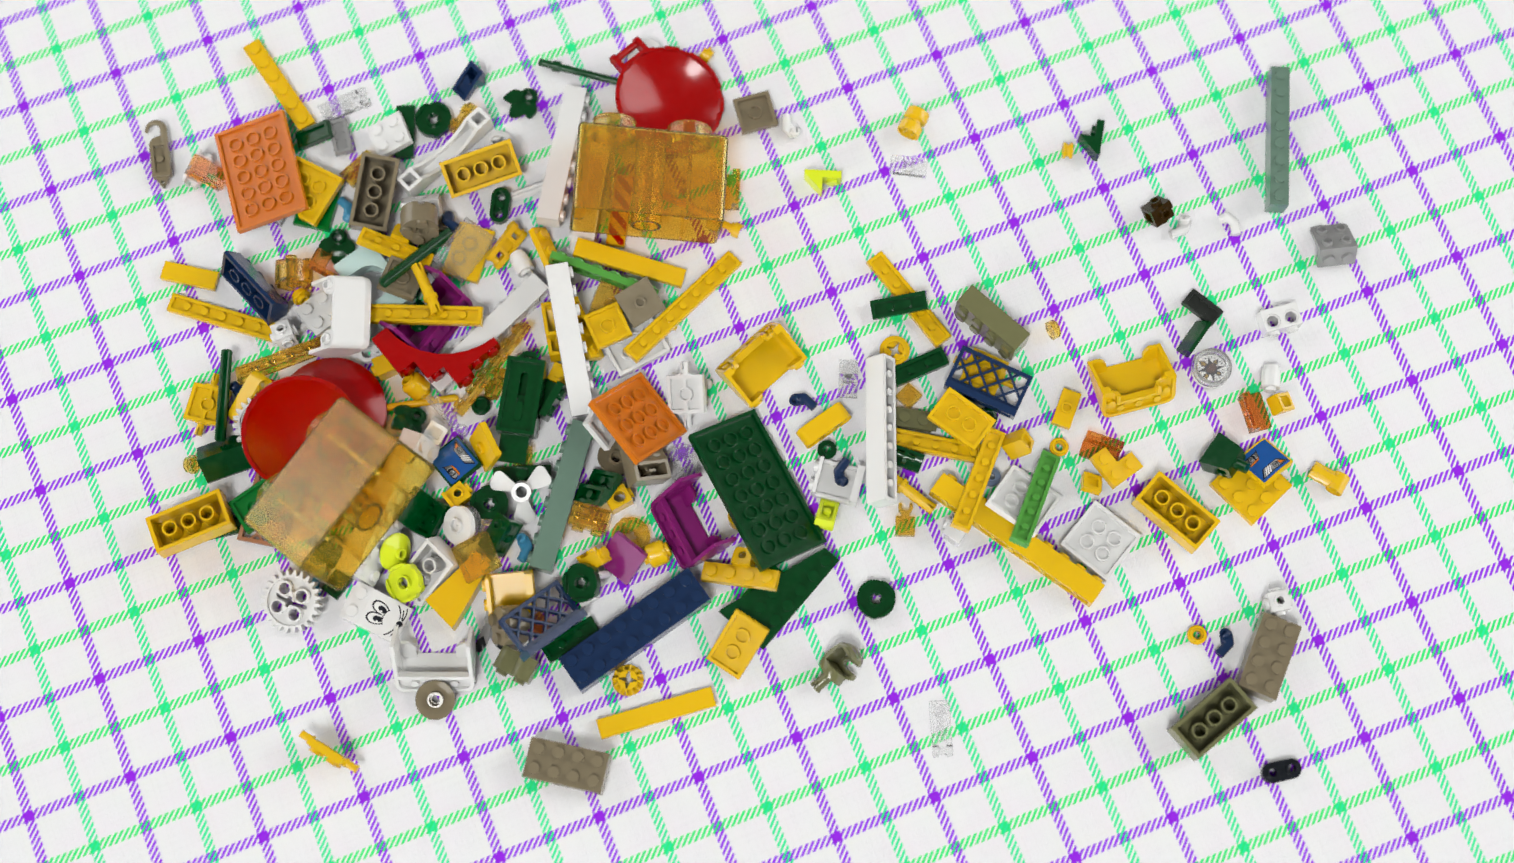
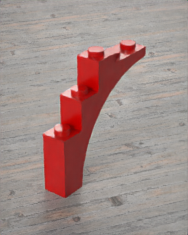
[371,327,501,389]

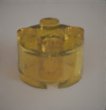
[275,255,314,291]

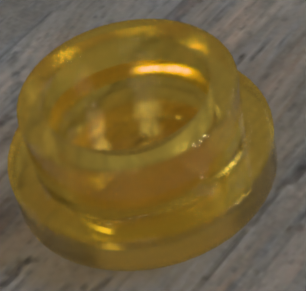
[183,455,200,474]

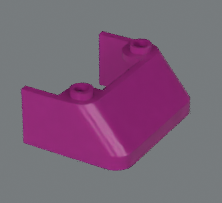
[379,265,473,354]
[651,472,737,569]

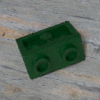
[478,512,523,558]

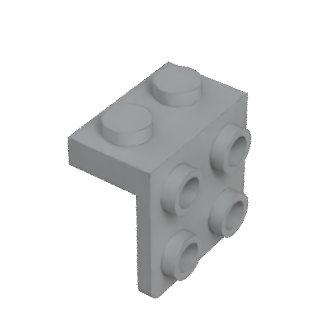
[1310,223,1358,268]

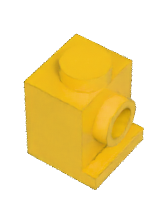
[441,481,473,507]
[576,546,612,568]

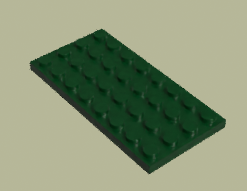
[688,409,827,572]

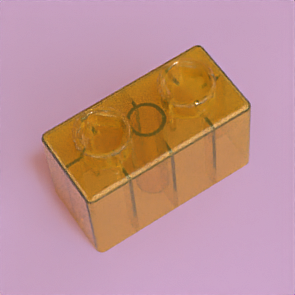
[569,112,729,244]
[245,397,435,591]

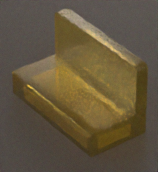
[717,169,741,210]

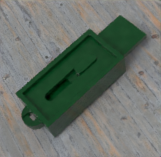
[495,351,548,465]

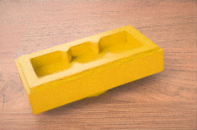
[1051,388,1082,430]

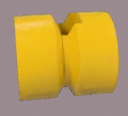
[897,105,929,140]

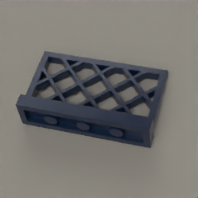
[943,345,1033,420]
[497,580,588,662]

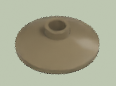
[597,441,625,475]
[415,680,455,720]

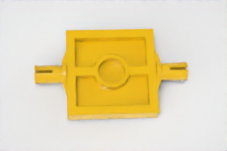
[953,347,1013,396]
[183,373,233,437]
[299,730,360,773]

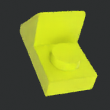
[804,169,842,197]
[814,498,840,531]

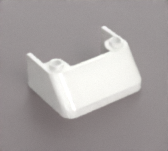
[309,275,372,358]
[389,626,476,692]

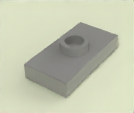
[330,117,354,157]

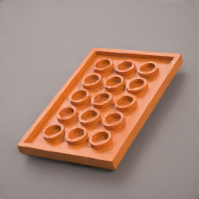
[214,109,309,234]

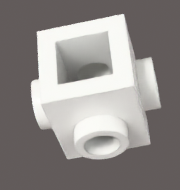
[269,319,300,352]
[1262,588,1293,617]

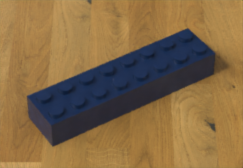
[558,568,711,694]

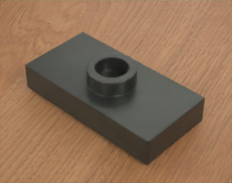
[1181,288,1224,327]

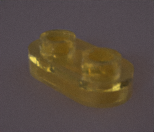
[449,102,477,134]

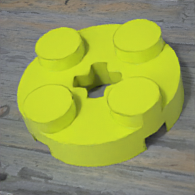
[385,563,425,603]

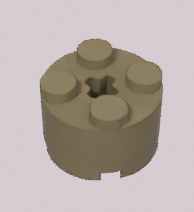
[400,201,439,245]
[488,604,530,646]

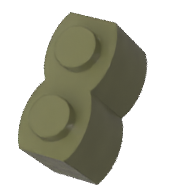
[493,645,540,686]

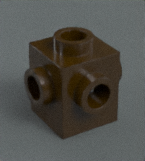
[1141,196,1174,228]

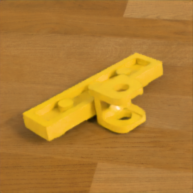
[356,223,435,272]
[700,547,781,592]

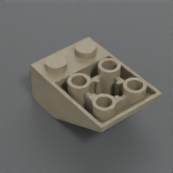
[618,444,672,488]

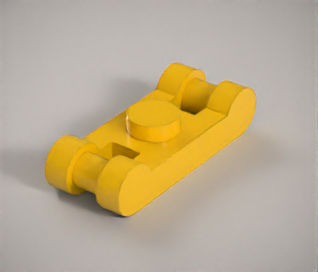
[484,221,528,270]

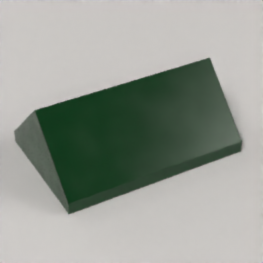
[197,435,252,484]

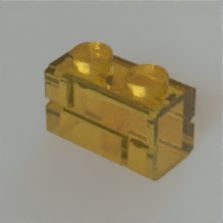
[568,501,613,538]

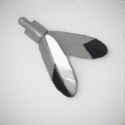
[476,611,503,653]

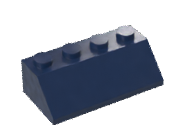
[221,251,289,325]

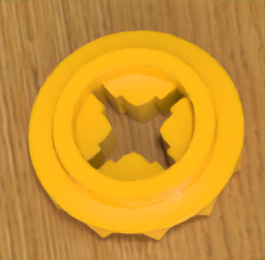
[879,336,910,366]
[612,664,644,696]

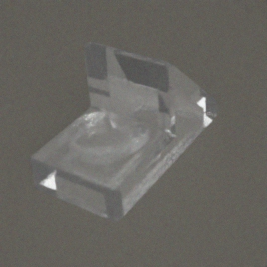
[838,359,858,399]

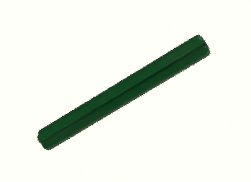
[379,228,453,288]
[214,349,232,442]

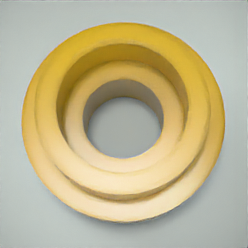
[699,47,714,63]
[292,288,310,305]
[1049,438,1069,457]
[1187,625,1207,645]

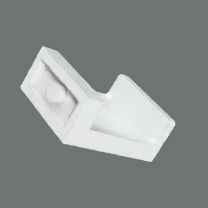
[808,456,866,507]

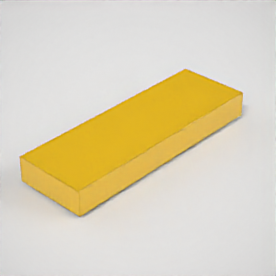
[160,261,221,291]

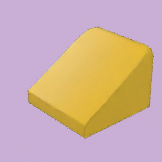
[1266,391,1295,416]

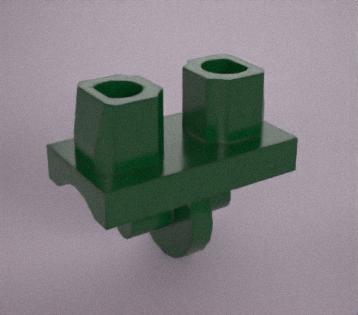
[896,445,925,474]

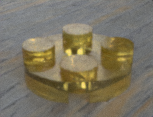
[611,517,651,550]

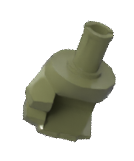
[810,642,863,693]

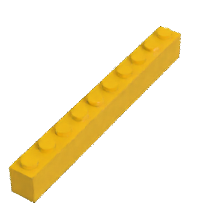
[929,472,1105,607]

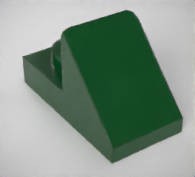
[1078,119,1105,161]

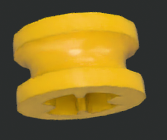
[1062,142,1073,159]

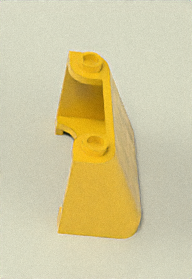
[715,322,807,408]
[1087,343,1177,418]

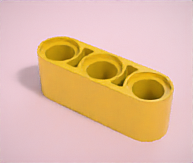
[228,371,272,423]
[796,402,852,449]

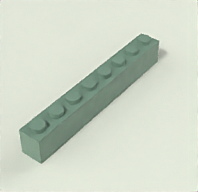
[1265,66,1290,213]
[526,419,592,575]

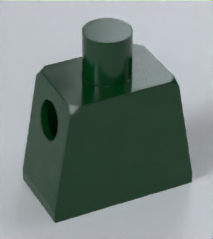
[1199,433,1250,478]

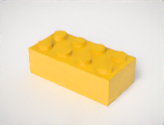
[439,138,522,198]
[1131,471,1221,555]
[145,488,237,558]

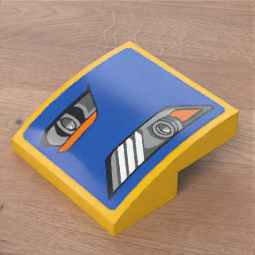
[1244,438,1293,488]

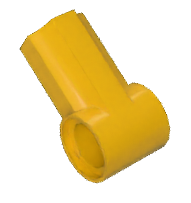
[1307,461,1350,496]

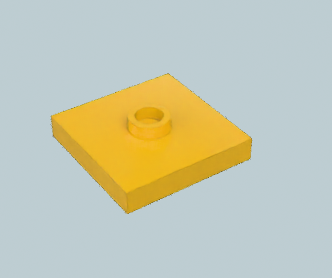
[582,301,633,351]
[469,421,502,472]

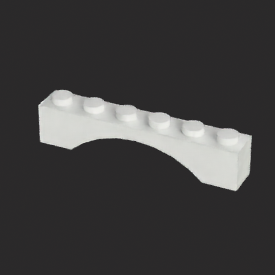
[397,106,494,197]

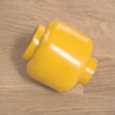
[402,372,430,400]
[644,540,672,568]

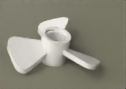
[490,465,552,523]

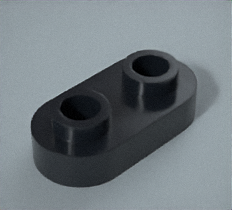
[1260,758,1302,784]

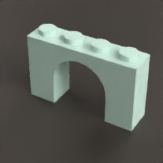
[333,246,416,328]

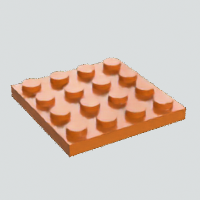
[588,372,687,466]

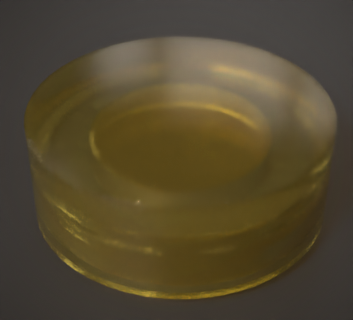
[1045,320,1061,340]

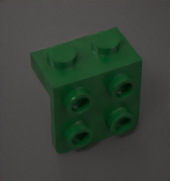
[539,378,567,422]
[397,487,451,539]

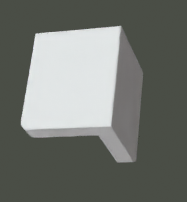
[423,416,450,446]

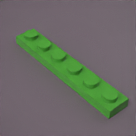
[548,250,659,294]
[1008,449,1061,549]

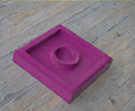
[602,531,648,585]

